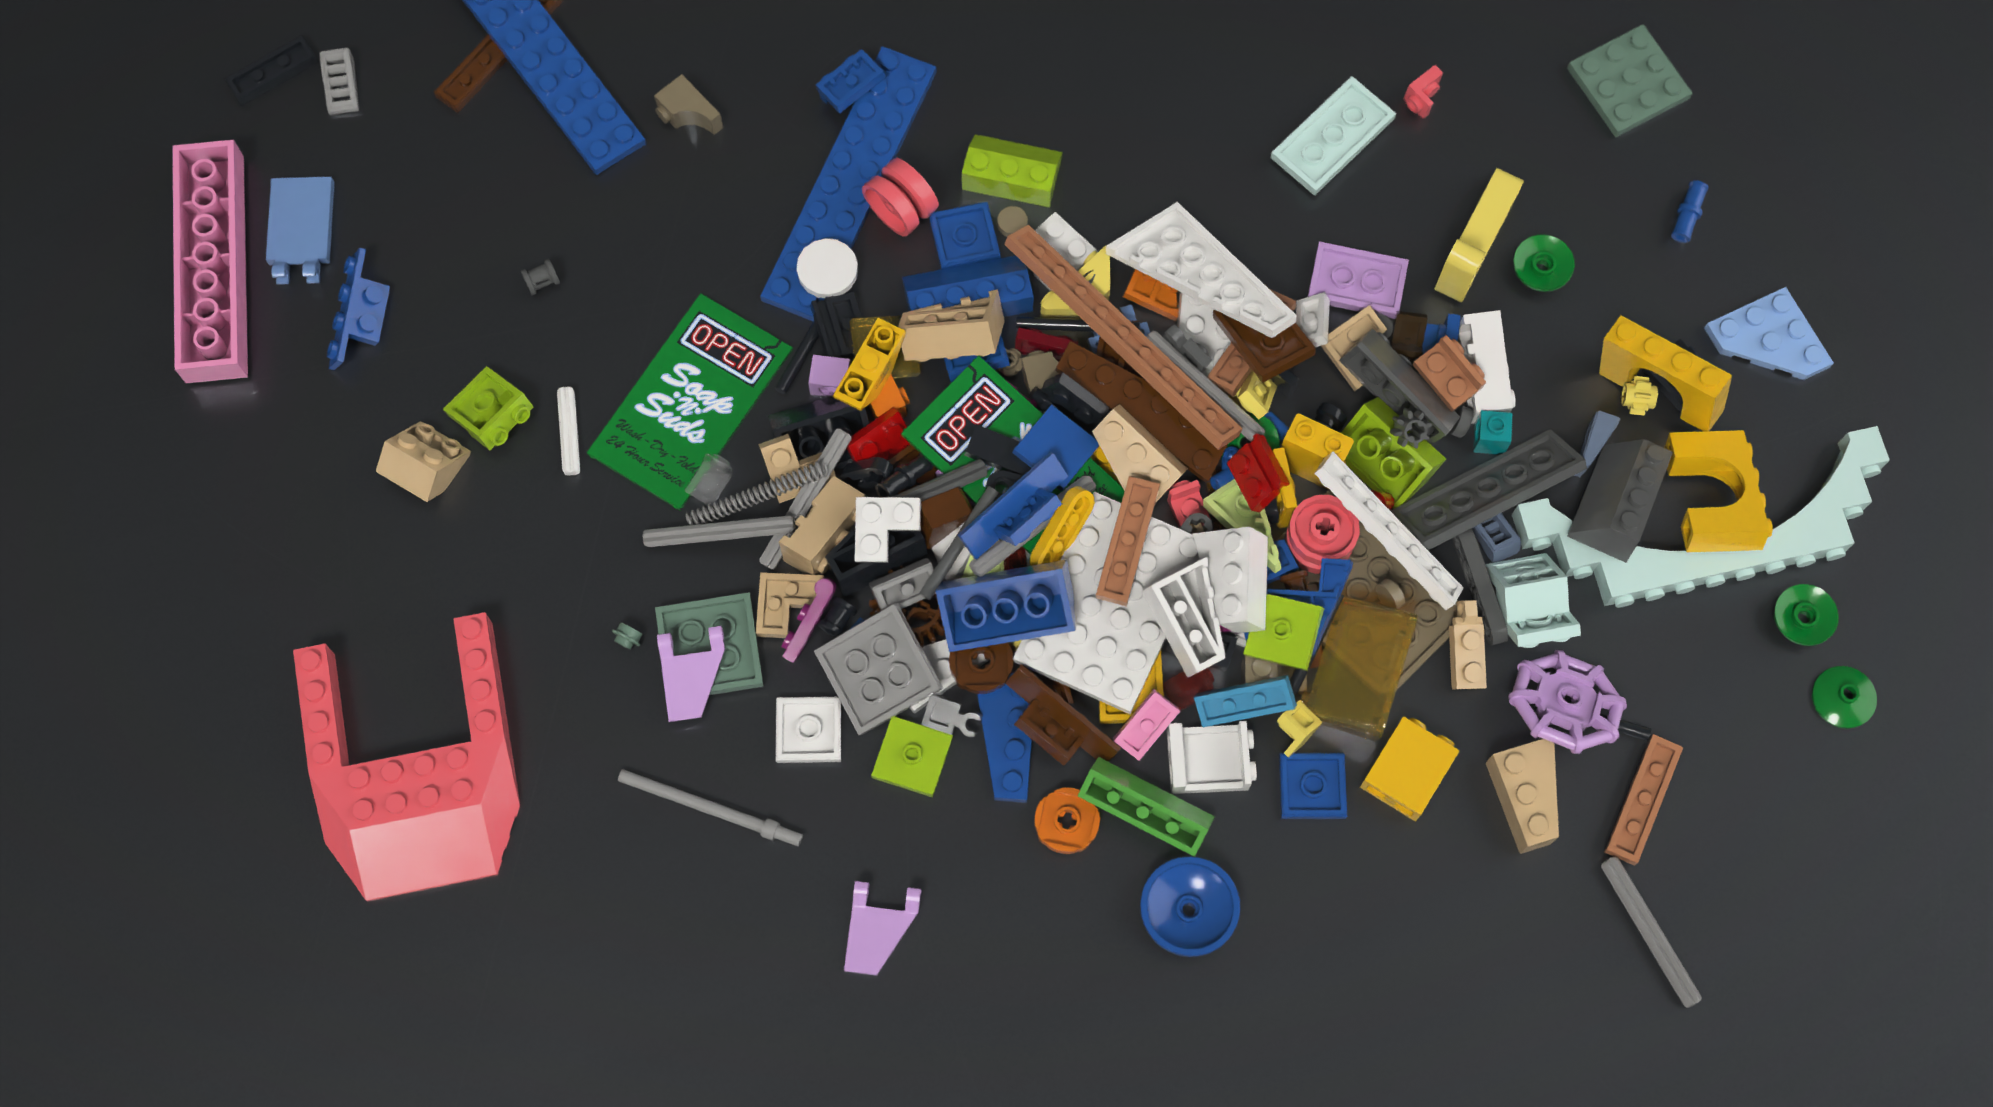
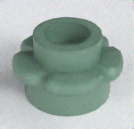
[612,622,643,650]

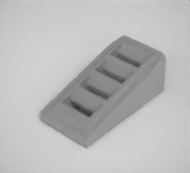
[320,48,359,115]

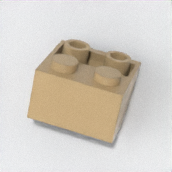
[376,421,471,502]

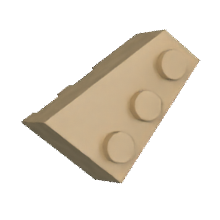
[898,289,1005,362]
[1092,404,1188,502]
[779,476,866,575]
[1486,739,1559,854]

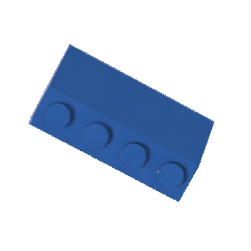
[902,256,1034,317]
[936,560,1076,652]

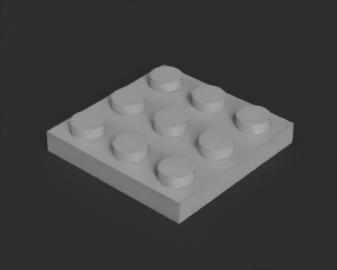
[814,604,943,735]

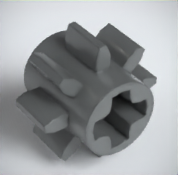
[1390,408,1432,449]

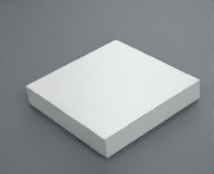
[776,697,841,763]

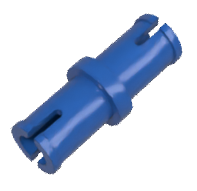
[1671,180,1709,243]

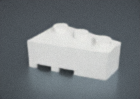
[1458,310,1515,424]
[1193,526,1268,633]
[1142,557,1225,678]

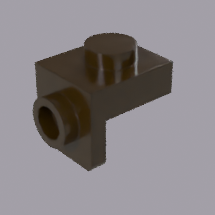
[1390,311,1428,361]

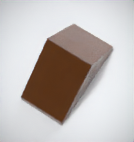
[920,487,973,549]

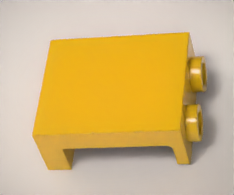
[1281,413,1354,490]
[1360,716,1460,822]

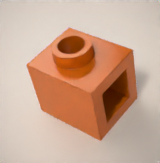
[868,374,910,419]

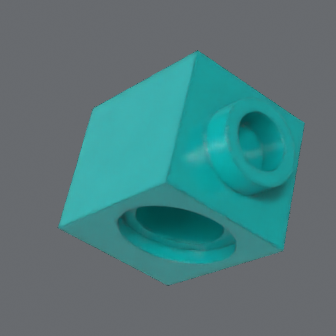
[1473,410,1513,455]

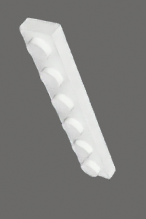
[1314,452,1463,610]

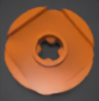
[1034,787,1100,854]

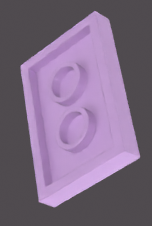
[1308,242,1409,319]

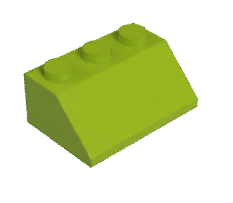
[962,134,1063,208]
[1341,397,1446,509]

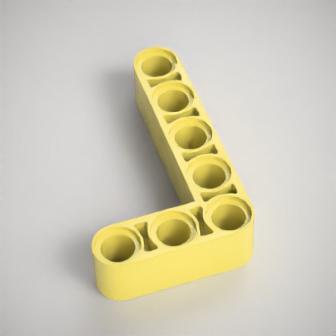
[1434,168,1524,303]

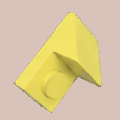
[1227,370,1277,420]

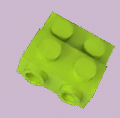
[443,366,534,450]

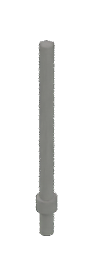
[618,769,803,847]

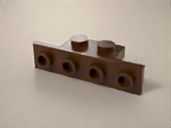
[1005,664,1121,766]

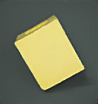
[1277,700,1323,758]

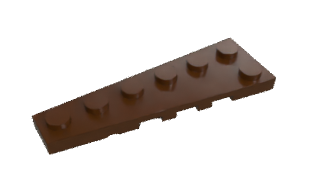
[1055,341,1228,483]

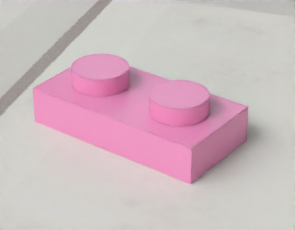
[1113,689,1180,761]

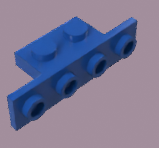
[326,248,390,370]
[958,452,1068,560]

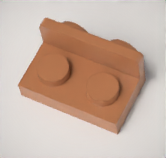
[1412,335,1486,412]

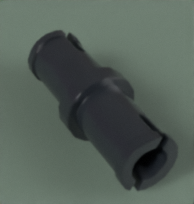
[875,453,934,497]

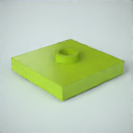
[1243,594,1324,671]
[871,717,953,798]

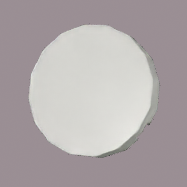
[797,239,858,298]

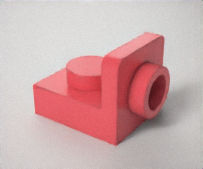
[1404,65,1443,119]
[1167,480,1211,528]

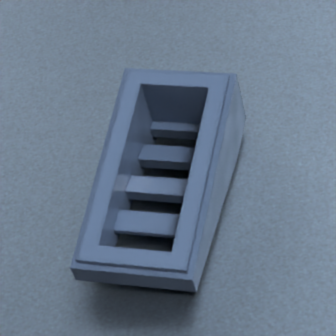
[1574,410,1620,477]
[1472,513,1521,563]

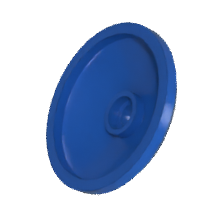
[1140,857,1240,957]

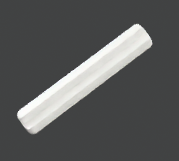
[557,386,580,476]

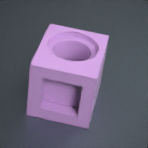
[808,355,851,397]

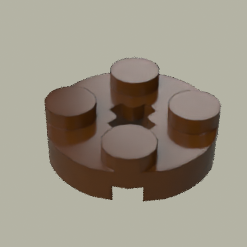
[949,643,1014,694]

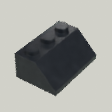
[768,396,869,471]

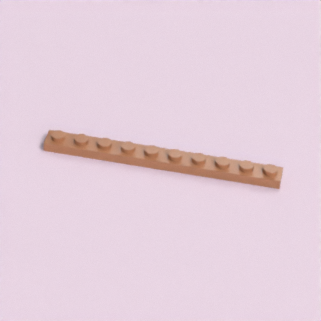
[1004,225,1243,450]

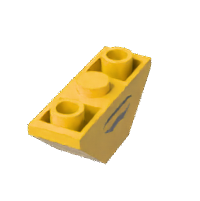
[833,318,906,411]

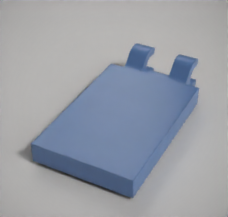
[266,177,335,284]

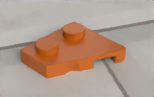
[1123,269,1179,321]

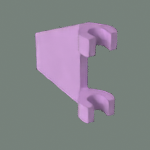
[657,626,725,722]
[844,881,922,975]

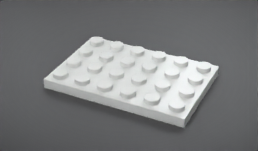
[1013,492,1200,714]

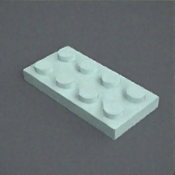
[1271,76,1396,196]

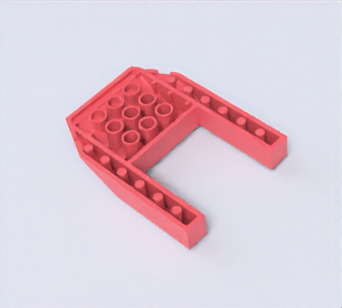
[293,612,520,902]

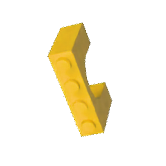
[1599,315,1732,431]
[1664,430,1773,552]

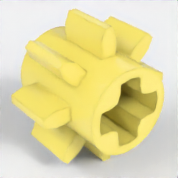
[1621,376,1658,416]

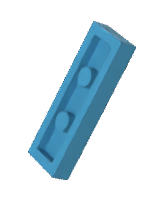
[1194,675,1297,727]

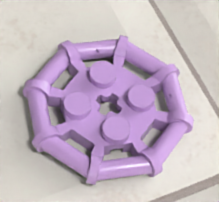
[1508,650,1627,754]

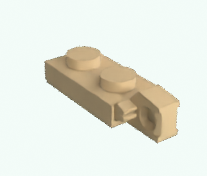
[1449,600,1487,690]

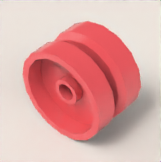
[862,158,939,237]
[1285,495,1360,574]

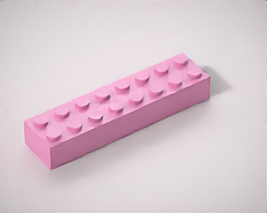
[173,140,248,383]

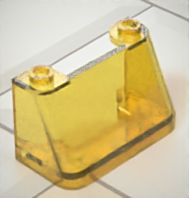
[1301,596,1418,742]

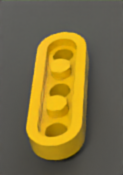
[1030,486,1094,566]

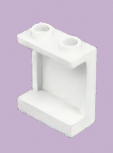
[1167,721,1256,794]

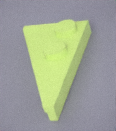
[1203,479,1281,573]

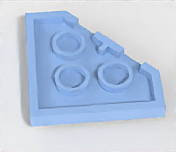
[1704,287,1833,380]

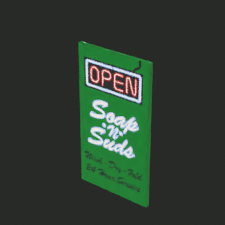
[587,293,793,511]
[901,356,1125,555]

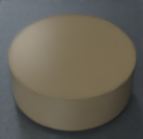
[998,206,1028,237]
[1375,579,1405,612]

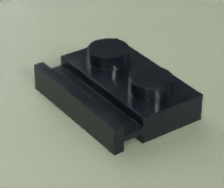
[810,292,867,358]

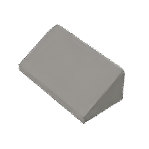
[869,558,936,611]

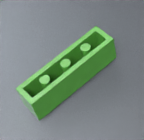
[1078,757,1215,857]

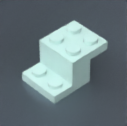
[1485,553,1581,648]

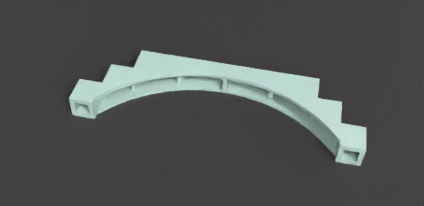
[1512,426,1890,608]

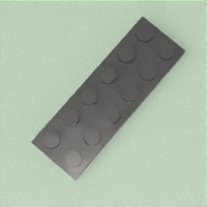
[1391,429,1587,550]

